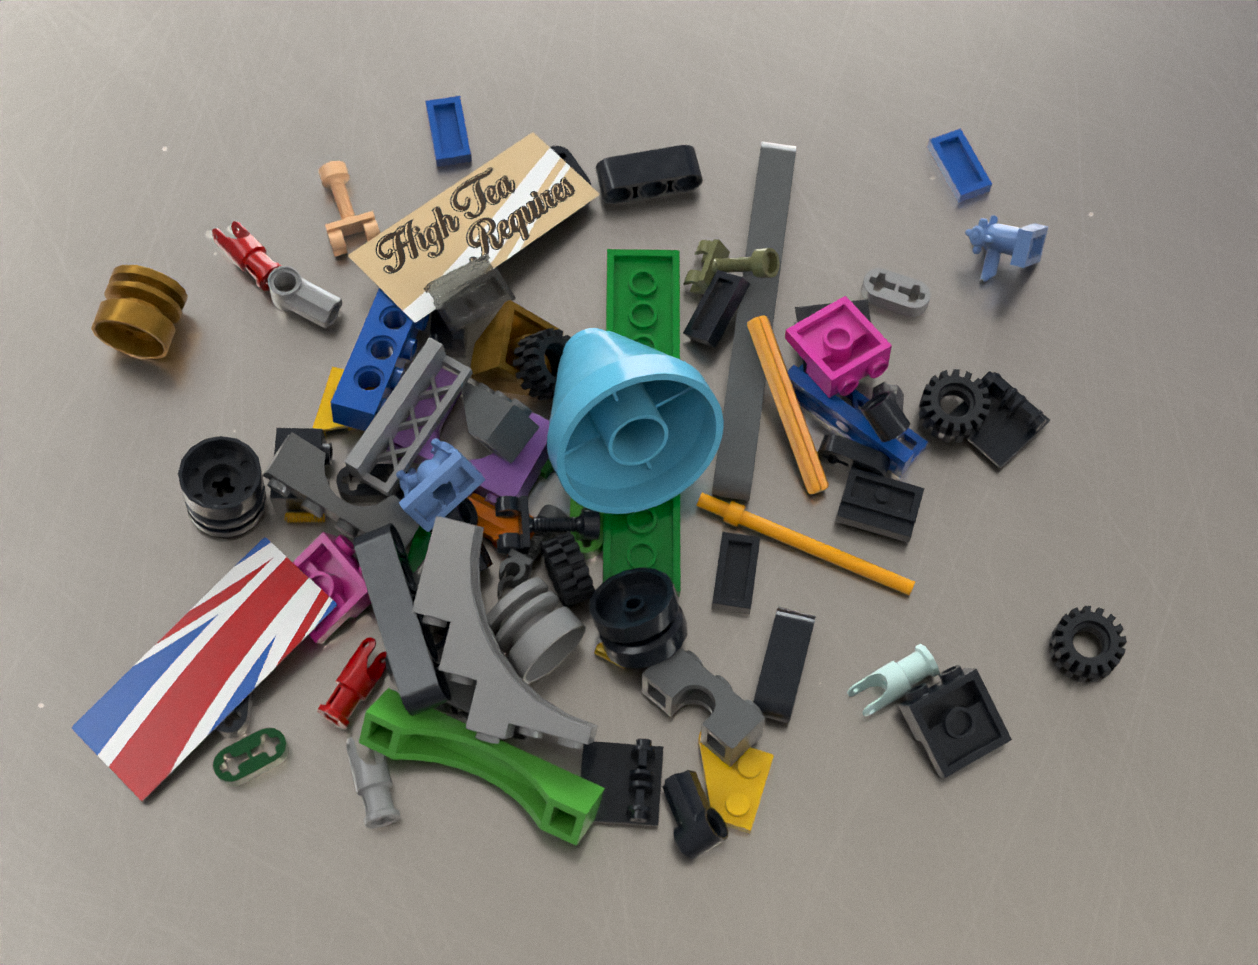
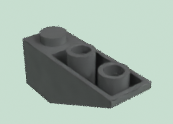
[462,382,539,464]

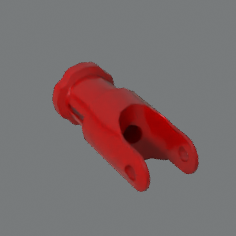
[212,221,282,291]
[317,637,387,729]

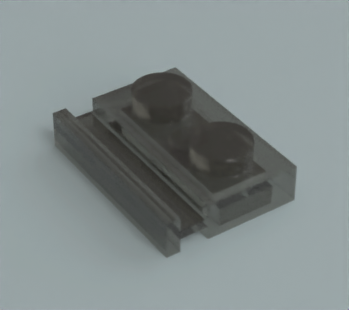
[424,254,516,334]

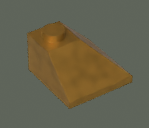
[470,300,564,397]

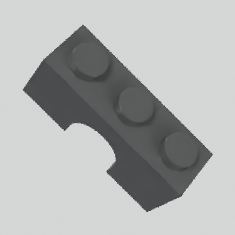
[642,648,765,767]

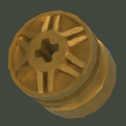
[91,265,188,359]

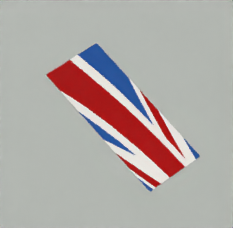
[71,537,337,801]

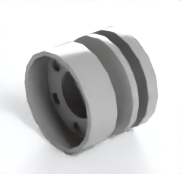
[486,577,586,684]

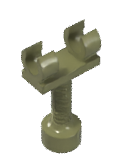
[683,239,780,295]

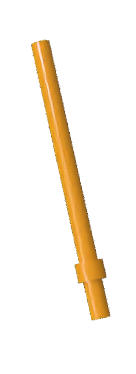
[696,492,915,596]

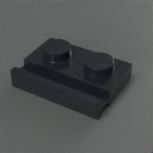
[835,467,925,543]

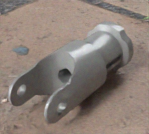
[346,737,401,829]

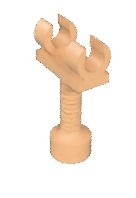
[318,161,380,256]

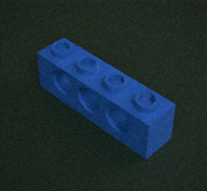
[330,288,430,431]

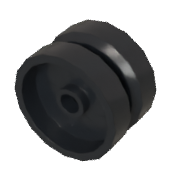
[590,567,688,669]

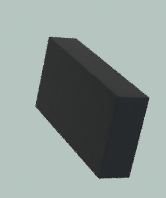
[683,270,750,348]
[711,532,761,614]

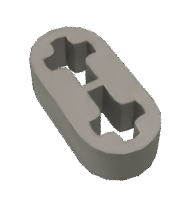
[861,268,931,317]

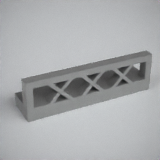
[344,337,473,496]

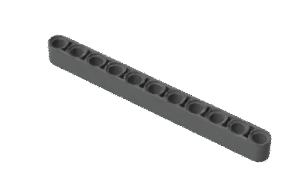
[712,142,797,501]

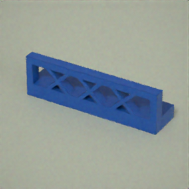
[787,364,928,478]

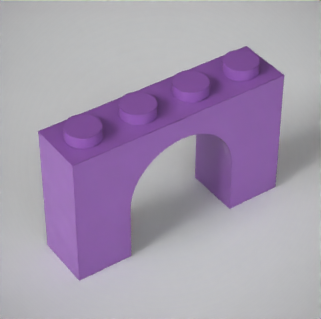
[386,368,550,506]

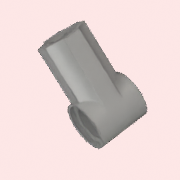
[268,266,342,329]

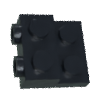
[898,665,1012,778]

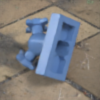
[965,215,1049,282]
[396,438,486,532]

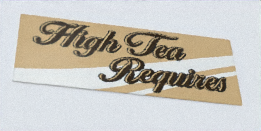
[348,132,600,323]

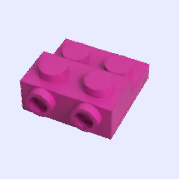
[785,296,892,398]
[293,532,371,644]

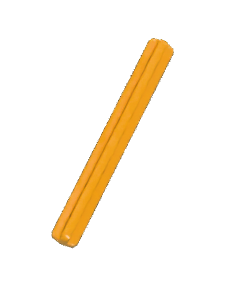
[747,315,829,494]

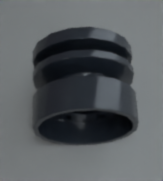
[178,436,267,538]

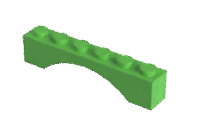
[358,688,605,846]

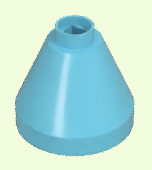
[547,328,724,514]

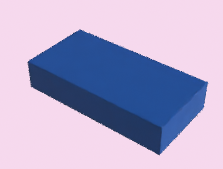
[425,96,472,167]
[927,128,992,203]

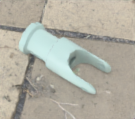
[847,644,940,717]

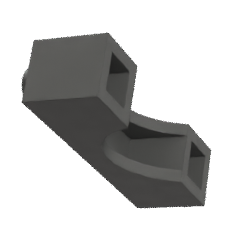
[262,432,420,549]

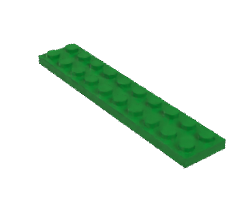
[603,249,681,597]

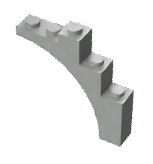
[412,516,598,749]

